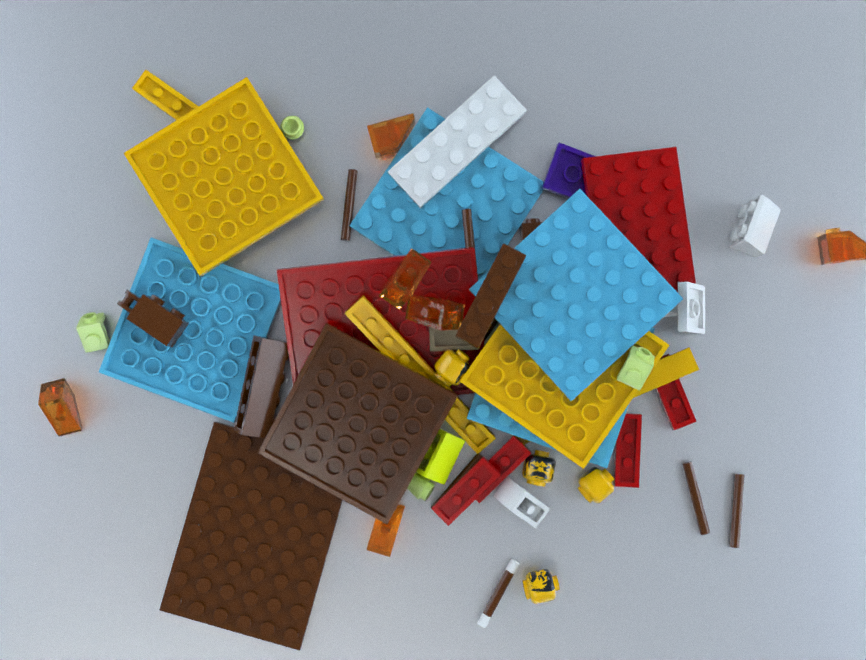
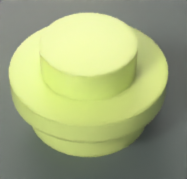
[280,116,304,140]

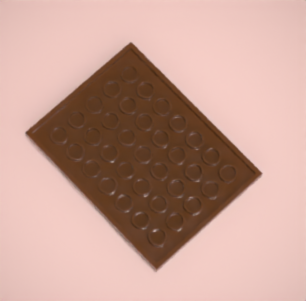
[159,422,343,651]

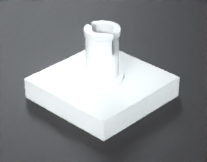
[664,282,705,334]

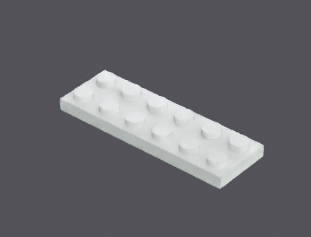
[388,75,527,208]

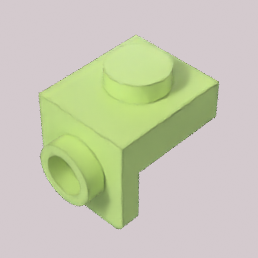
[76,312,110,353]
[617,346,655,391]

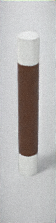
[477,558,520,628]

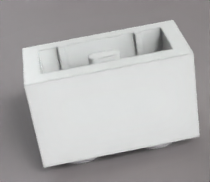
[730,195,781,257]

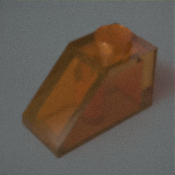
[367,113,415,160]
[817,228,866,265]
[379,248,432,310]
[405,295,465,331]
[38,378,83,437]
[366,504,405,557]

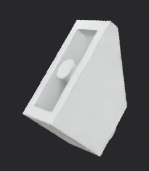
[493,477,550,528]

